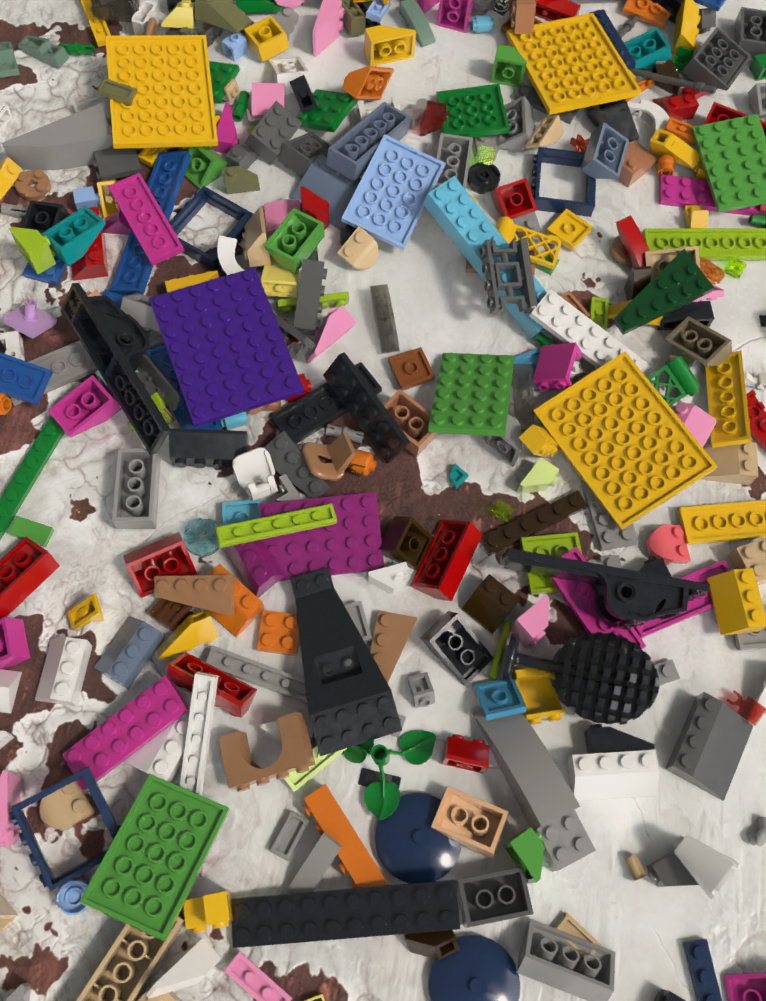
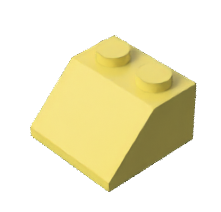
[161,0,196,29]

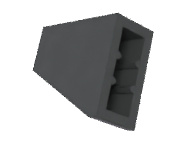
[646,851,699,887]

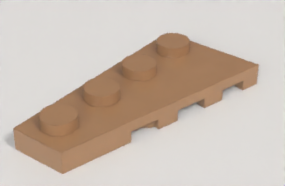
[154,575,234,616]
[370,610,417,683]

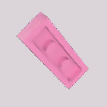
[224,951,293,1001]

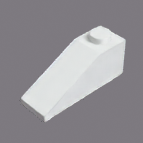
[146,938,221,998]

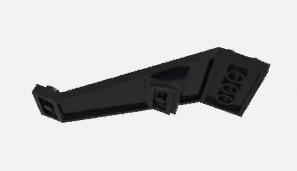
[290,567,402,756]

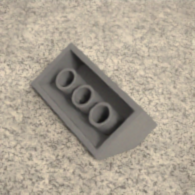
[516,919,615,1001]

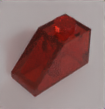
[419,100,449,137]

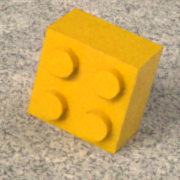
[244,15,289,62]

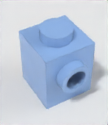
[222,32,248,62]
[73,186,101,210]

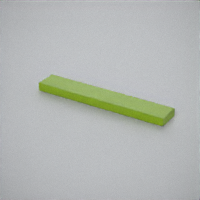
[215,504,337,548]

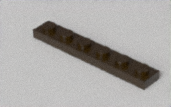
[480,491,588,556]

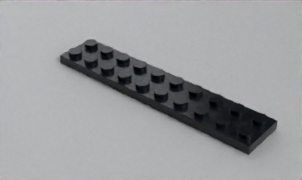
[231,879,460,948]

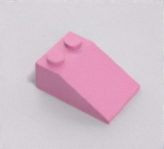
[313,0,344,57]
[306,305,357,364]
[0,770,21,849]

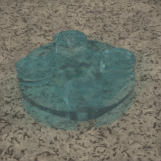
[183,518,220,558]

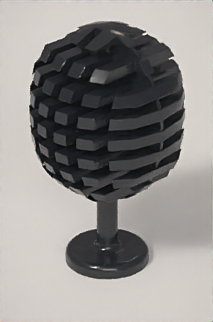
[502,632,659,725]

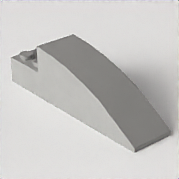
[2,99,113,170]
[472,709,596,872]

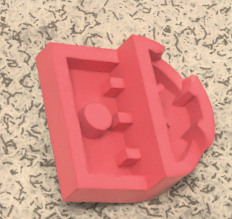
[646,525,691,566]

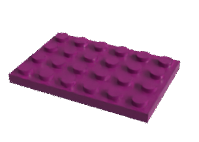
[259,492,384,581]

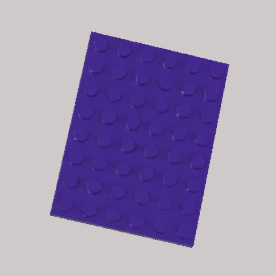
[149,267,304,428]

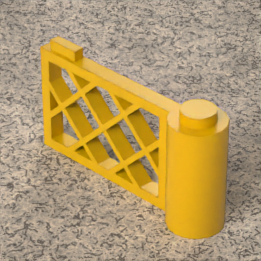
[496,216,562,270]

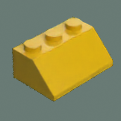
[671,0,701,55]
[706,568,766,636]

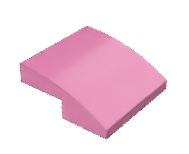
[252,82,285,118]
[264,199,301,235]

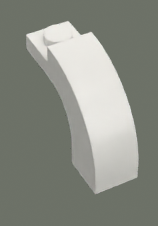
[627,99,669,138]
[217,235,262,281]

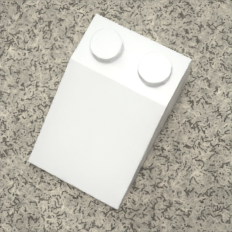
[269,57,310,96]

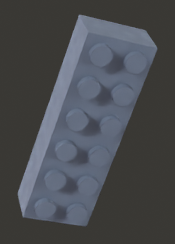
[326,102,411,181]

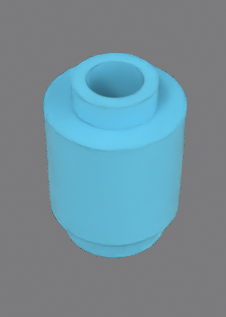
[471,15,494,33]
[220,412,248,430]

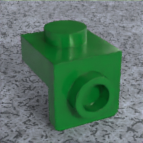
[672,46,694,72]

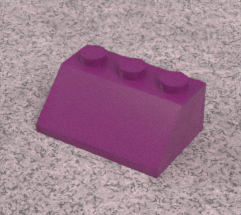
[225,540,285,598]

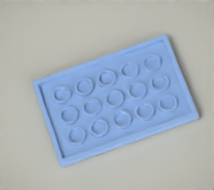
[341,134,446,251]

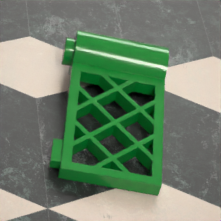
[647,355,701,406]

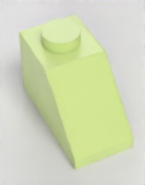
[517,457,560,494]

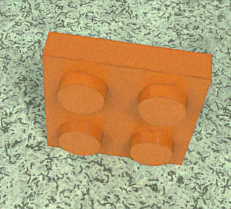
[256,610,300,656]

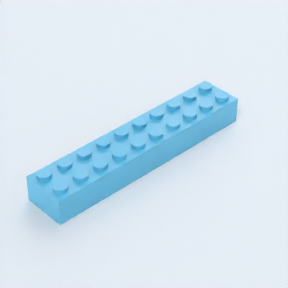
[423,176,547,339]

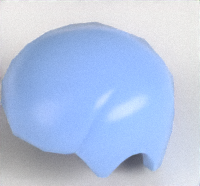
[56,878,89,915]

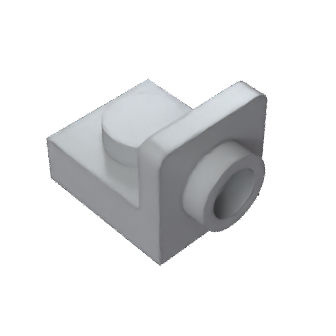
[408,672,435,708]

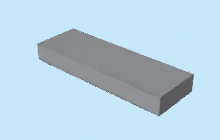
[287,832,342,893]

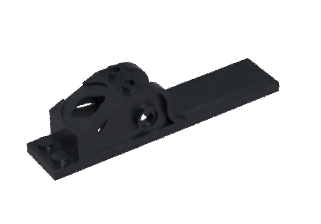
[61,283,171,455]
[500,548,710,630]

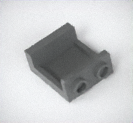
[92,147,144,181]

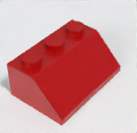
[123,532,197,598]

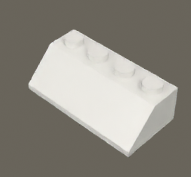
[567,750,659,801]

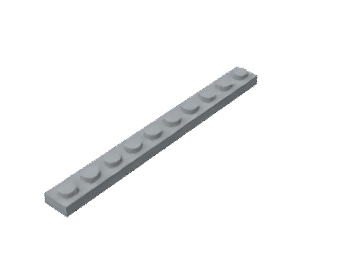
[206,646,406,738]

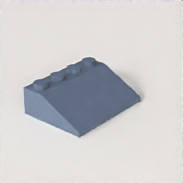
[291,154,361,231]

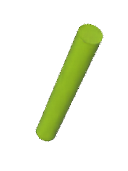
[488,621,512,680]

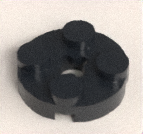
[467,162,500,194]

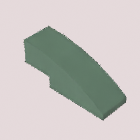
[399,0,435,48]
[18,35,69,68]

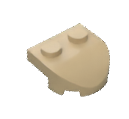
[337,226,378,270]
[39,780,94,831]

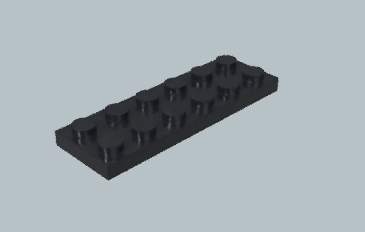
[323,352,411,464]
[270,362,382,444]

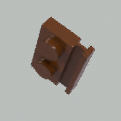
[149,598,193,631]

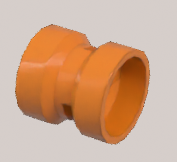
[657,155,674,178]

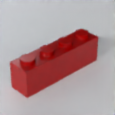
[535,0,581,21]

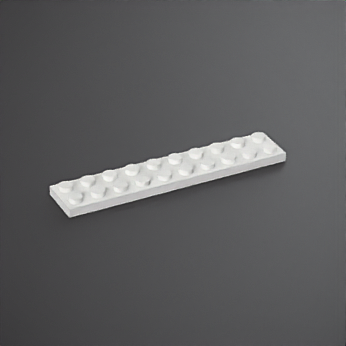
[529,289,693,410]

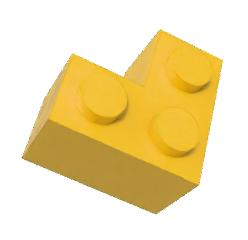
[183,891,233,933]

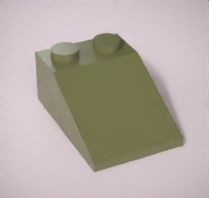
[195,0,252,33]

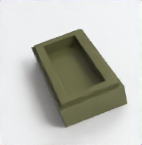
[97,78,137,105]

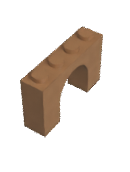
[218,712,316,792]

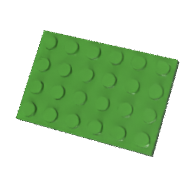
[692,114,766,213]
[428,353,515,437]
[79,774,230,942]

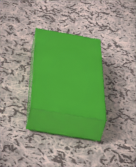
[8,516,54,547]

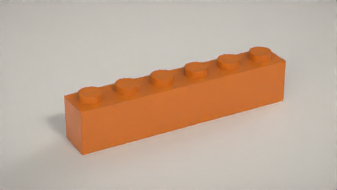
[302,784,389,888]

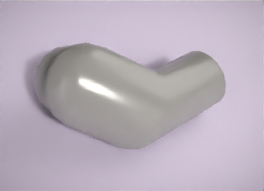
[749,817,766,847]

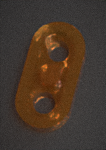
[699,258,724,284]

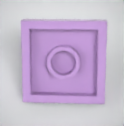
[3,299,57,339]

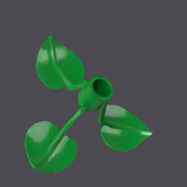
[342,730,436,820]

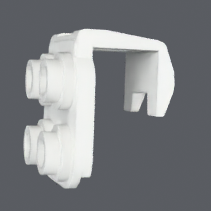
[232,447,278,501]

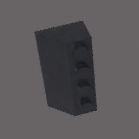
[169,428,250,469]

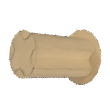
[625,854,648,882]

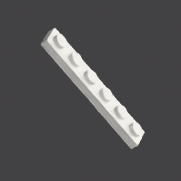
[180,672,218,796]

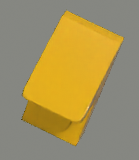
[683,205,709,228]
[67,594,104,631]

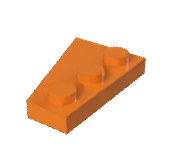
[622,0,670,29]

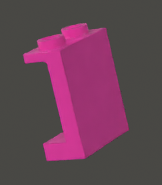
[532,342,582,391]

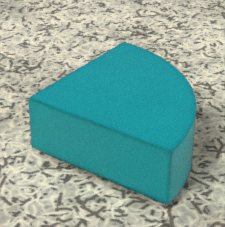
[449,464,469,490]

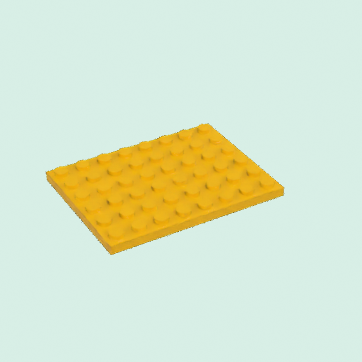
[506,13,641,115]
[105,35,218,149]
[533,351,718,531]

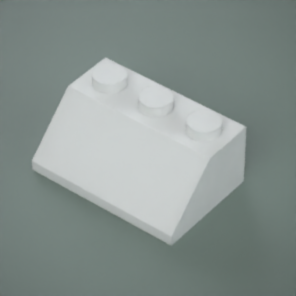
[35,637,92,707]

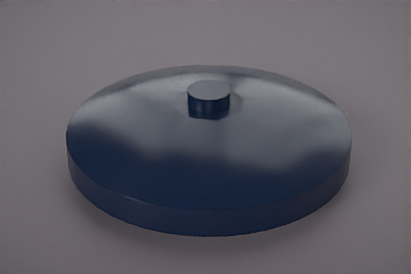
[375,793,462,883]
[428,935,520,1001]

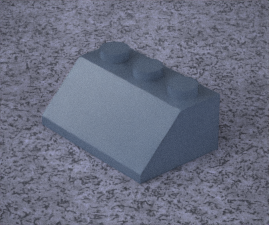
[581,122,629,179]
[94,616,164,689]

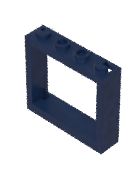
[531,147,596,217]
[169,186,253,271]
[9,766,119,891]

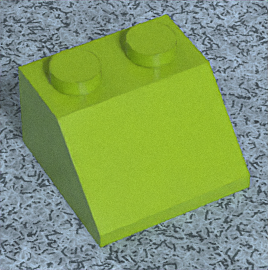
[9,227,56,274]

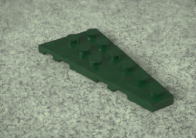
[613,248,714,335]

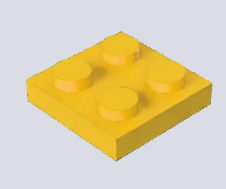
[546,209,593,252]

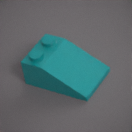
[624,27,671,69]
[42,206,106,266]

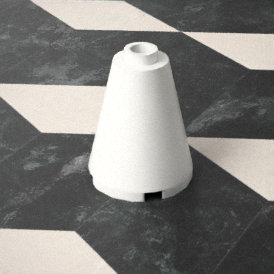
[673,835,739,899]

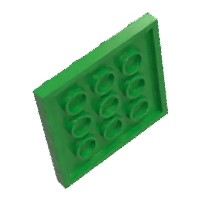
[436,84,510,138]

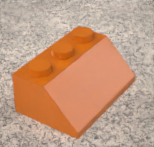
[342,66,394,100]
[208,563,264,638]

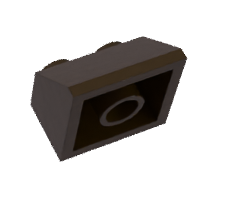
[379,516,433,571]
[462,574,520,634]

